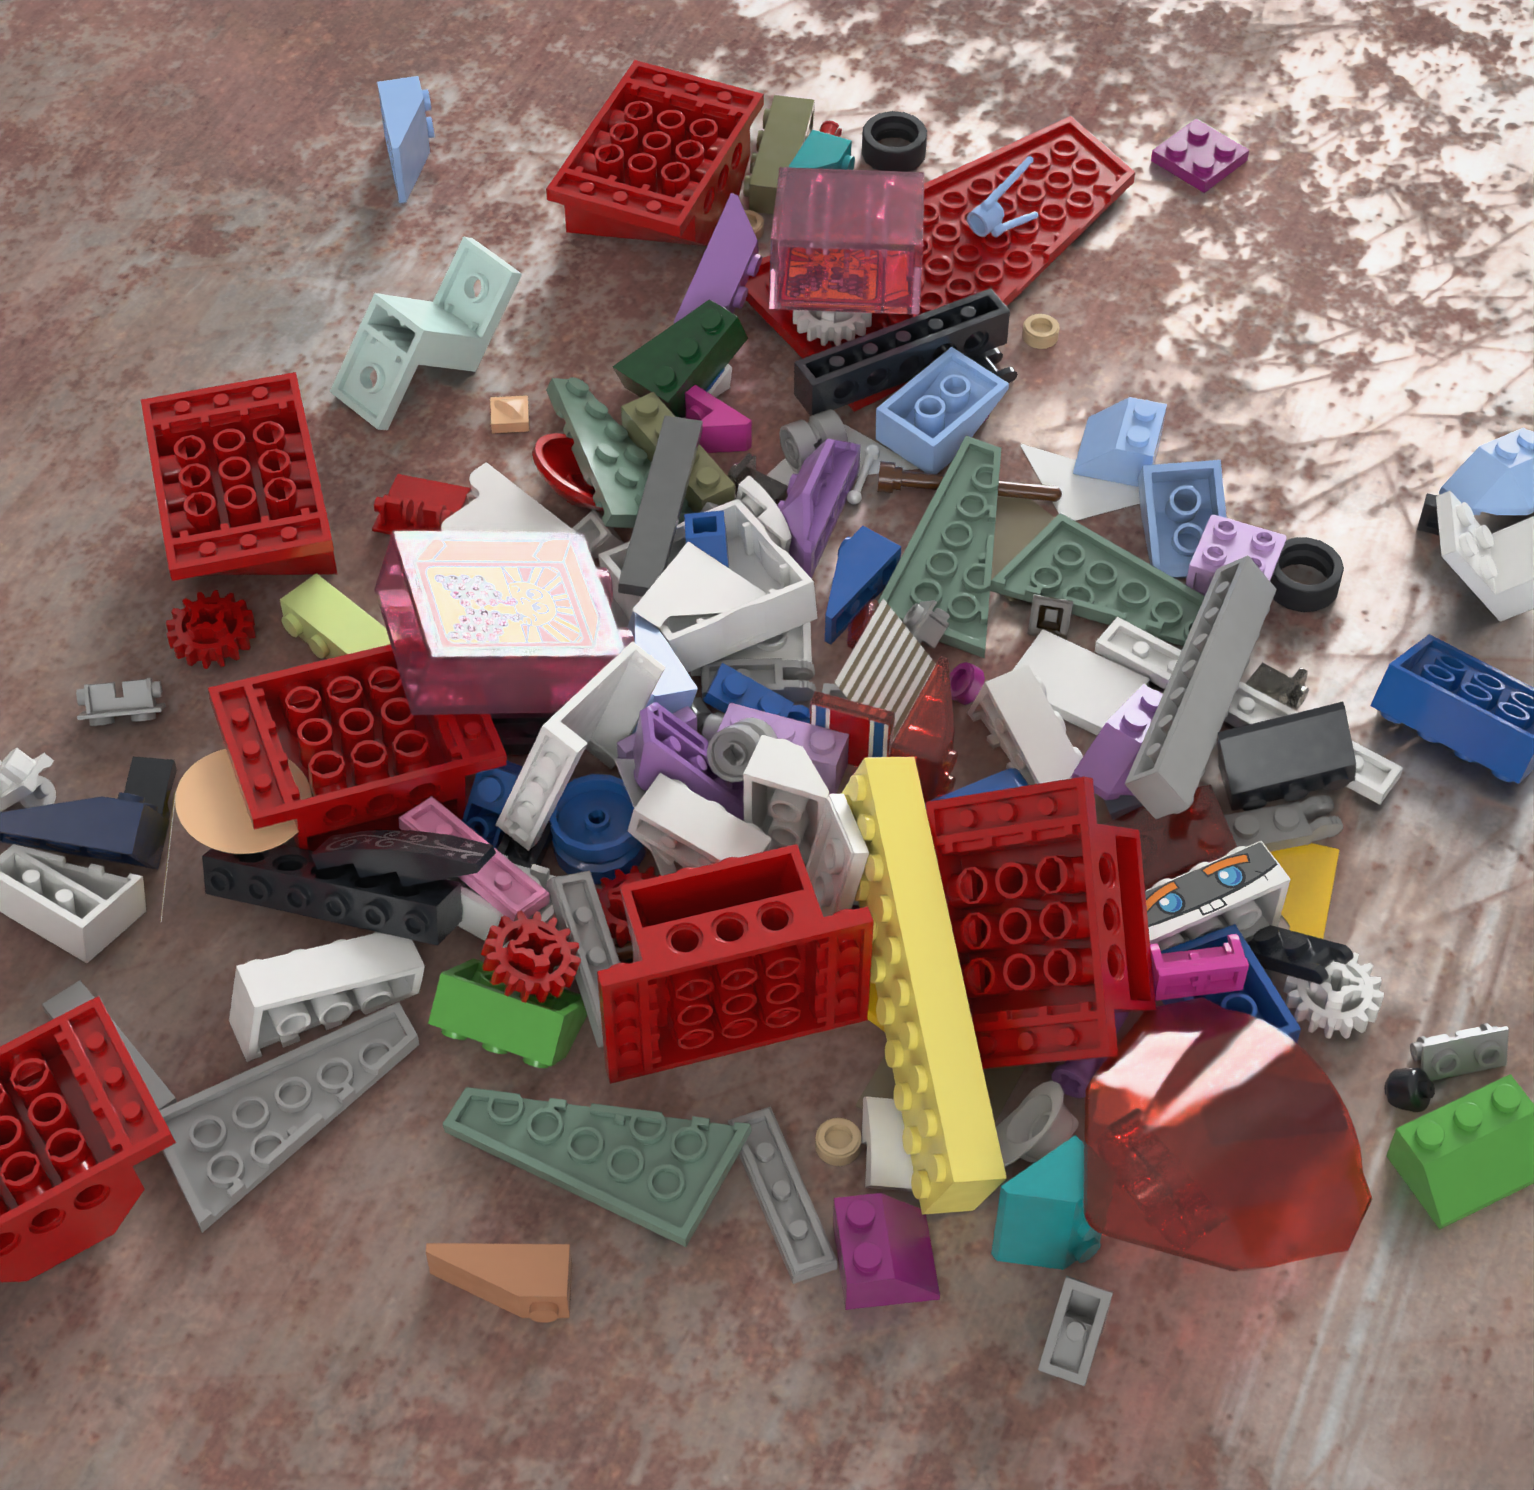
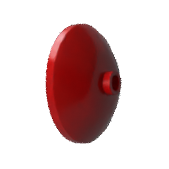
[532,433,604,511]

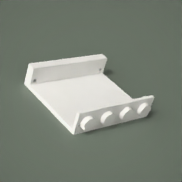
[496,641,666,851]

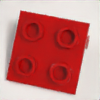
[372,474,470,542]

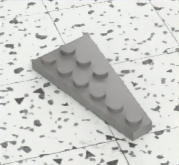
[159,1002,419,1233]

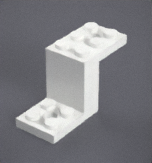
[1436,491,1534,622]

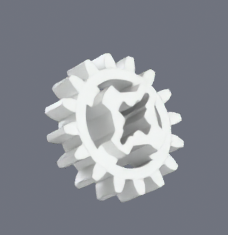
[793,282,872,346]
[1283,952,1384,1039]

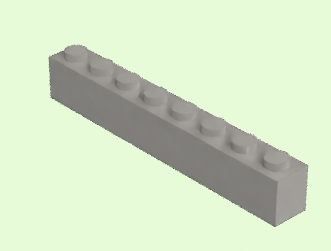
[1125,555,1277,819]

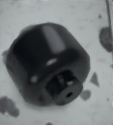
[1384,1068,1435,1112]

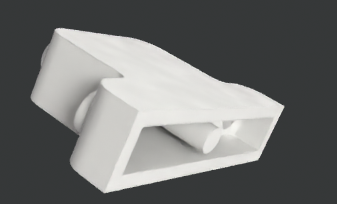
[441,462,592,597]

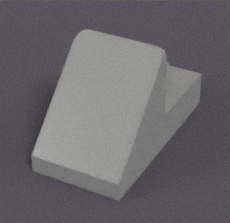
[1038,1276,1114,1386]

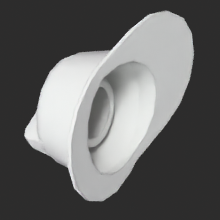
[996,1081,1079,1167]

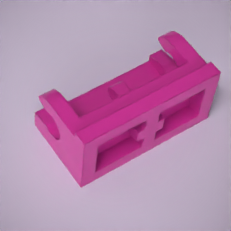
[1150,934,1249,1001]

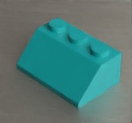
[991,1135,1114,1270]

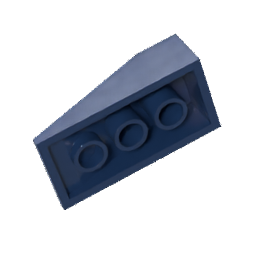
[0,792,170,870]

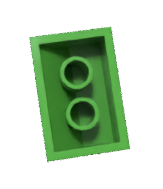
[428,958,587,1068]
[1386,1074,1534,1229]

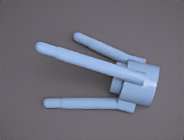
[967,156,1038,237]

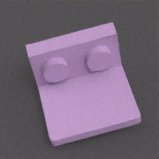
[1185,515,1287,596]

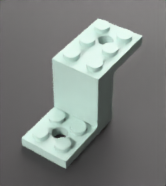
[330,237,522,430]

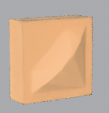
[490,395,529,433]

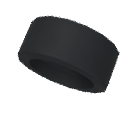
[861,111,927,174]
[1270,537,1344,612]

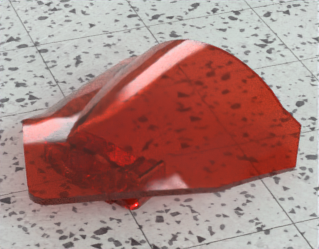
[1083,997,1373,1272]

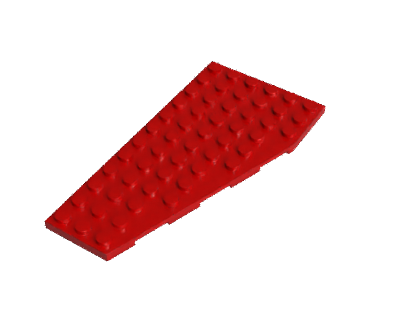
[745,116,1135,412]

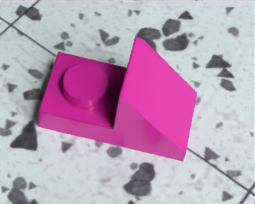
[685,385,752,453]

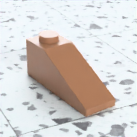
[426,1243,572,1323]

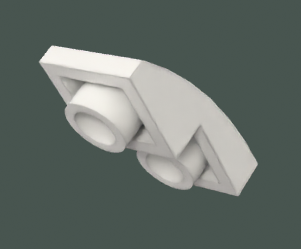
[736,476,792,553]
[862,1096,913,1191]

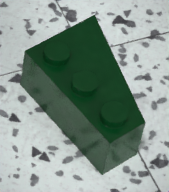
[612,299,748,418]

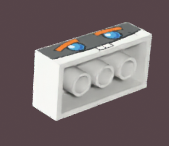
[1145,841,1291,951]

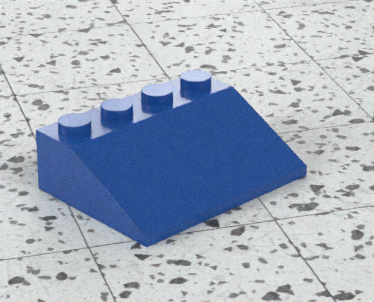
[1370,634,1534,784]

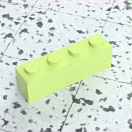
[280,573,402,659]

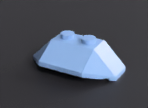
[1439,428,1534,515]

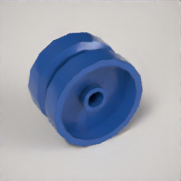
[549,774,646,884]

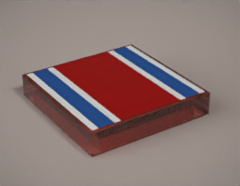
[810,691,895,767]

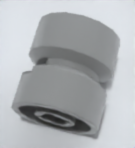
[779,409,848,473]
[707,717,777,782]

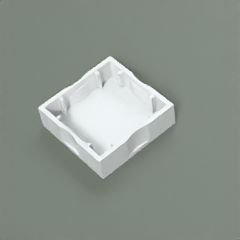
[598,498,817,673]

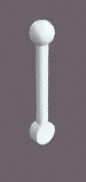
[847,444,880,505]

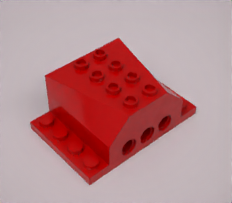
[546,60,764,246]
[141,372,338,581]
[208,632,507,851]
[926,776,1156,1069]
[597,844,874,1084]
[0,996,176,1283]

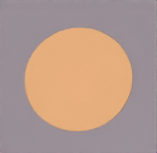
[175,749,312,854]

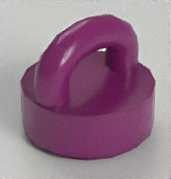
[946,662,985,705]

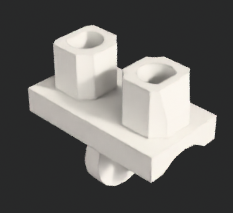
[0,748,56,812]

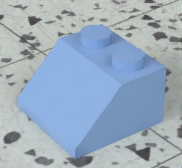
[1073,397,1167,487]

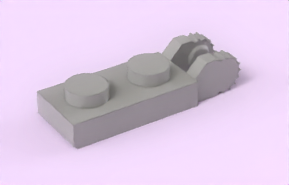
[701,658,816,702]
[1217,795,1344,853]

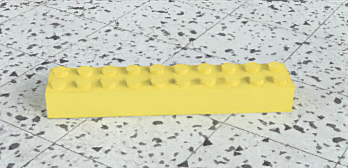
[841,757,1007,1215]

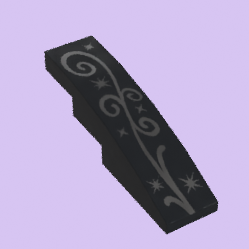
[311,830,496,887]

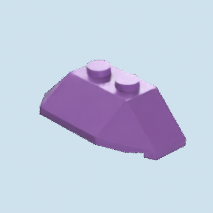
[674,193,762,323]
[778,439,861,578]
[1071,684,1163,800]
[633,702,744,820]

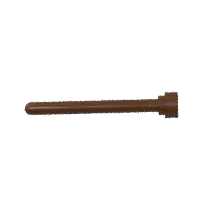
[877,461,1062,502]

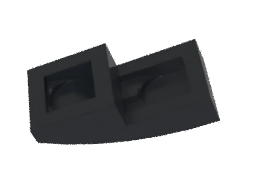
[124,756,177,819]

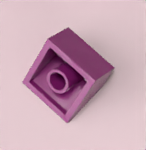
[833,1193,940,1310]

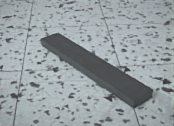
[618,416,703,596]

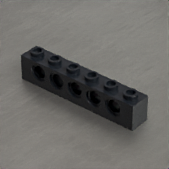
[794,288,1010,416]
[202,844,462,945]

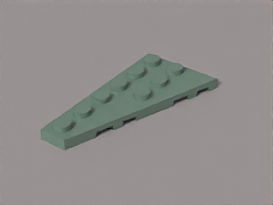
[546,377,694,528]
[874,436,1001,658]
[990,513,1205,646]
[442,1087,752,1247]

